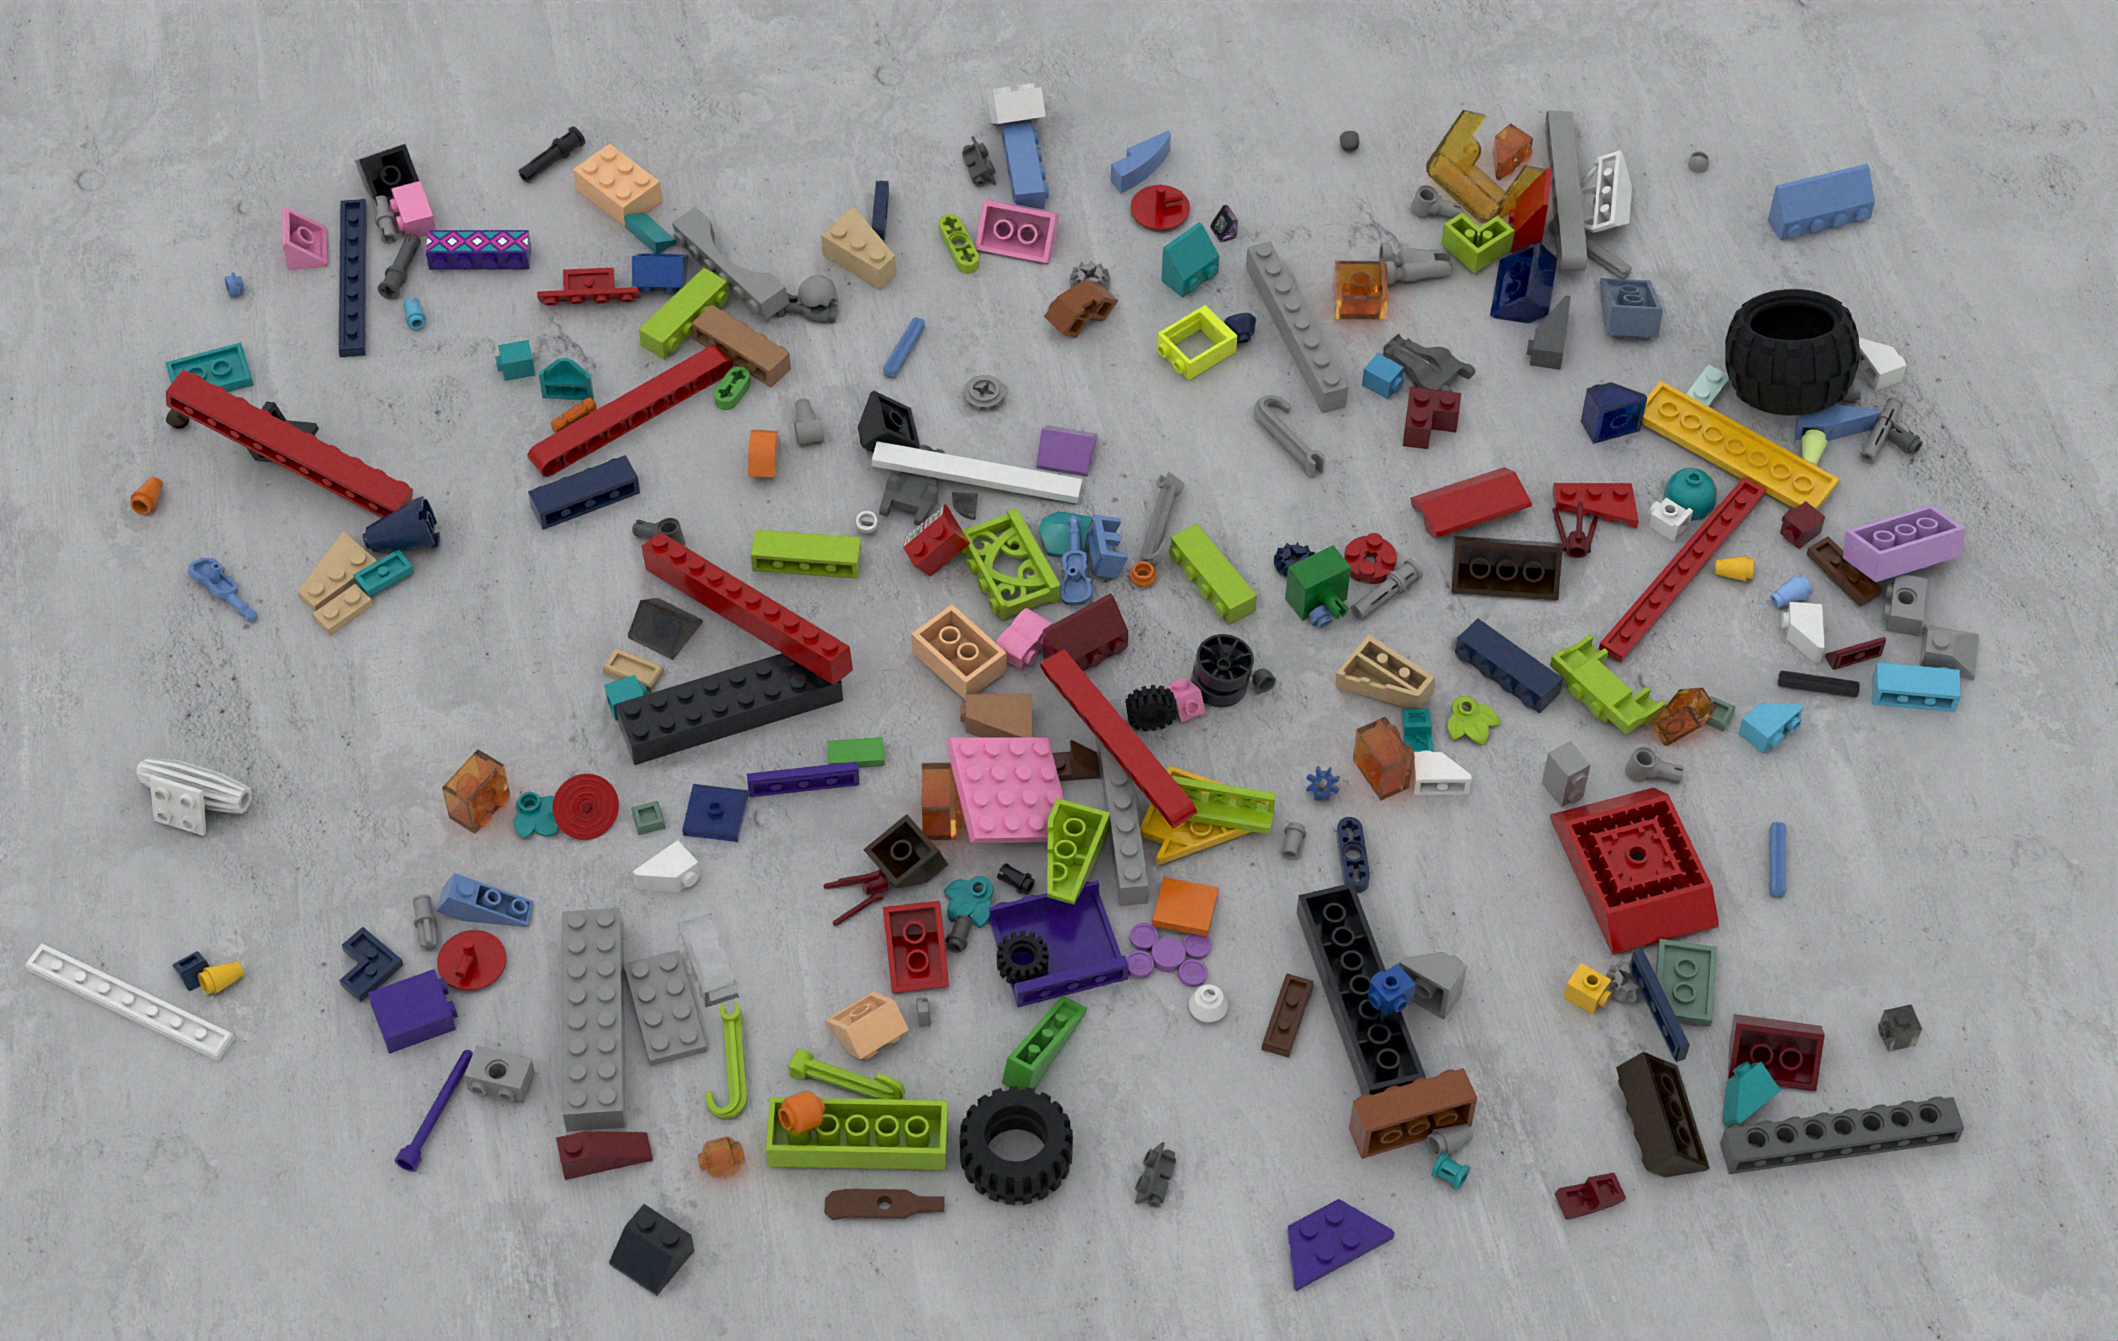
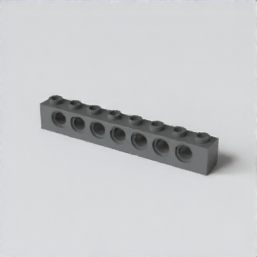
[1720,1096,1964,1174]

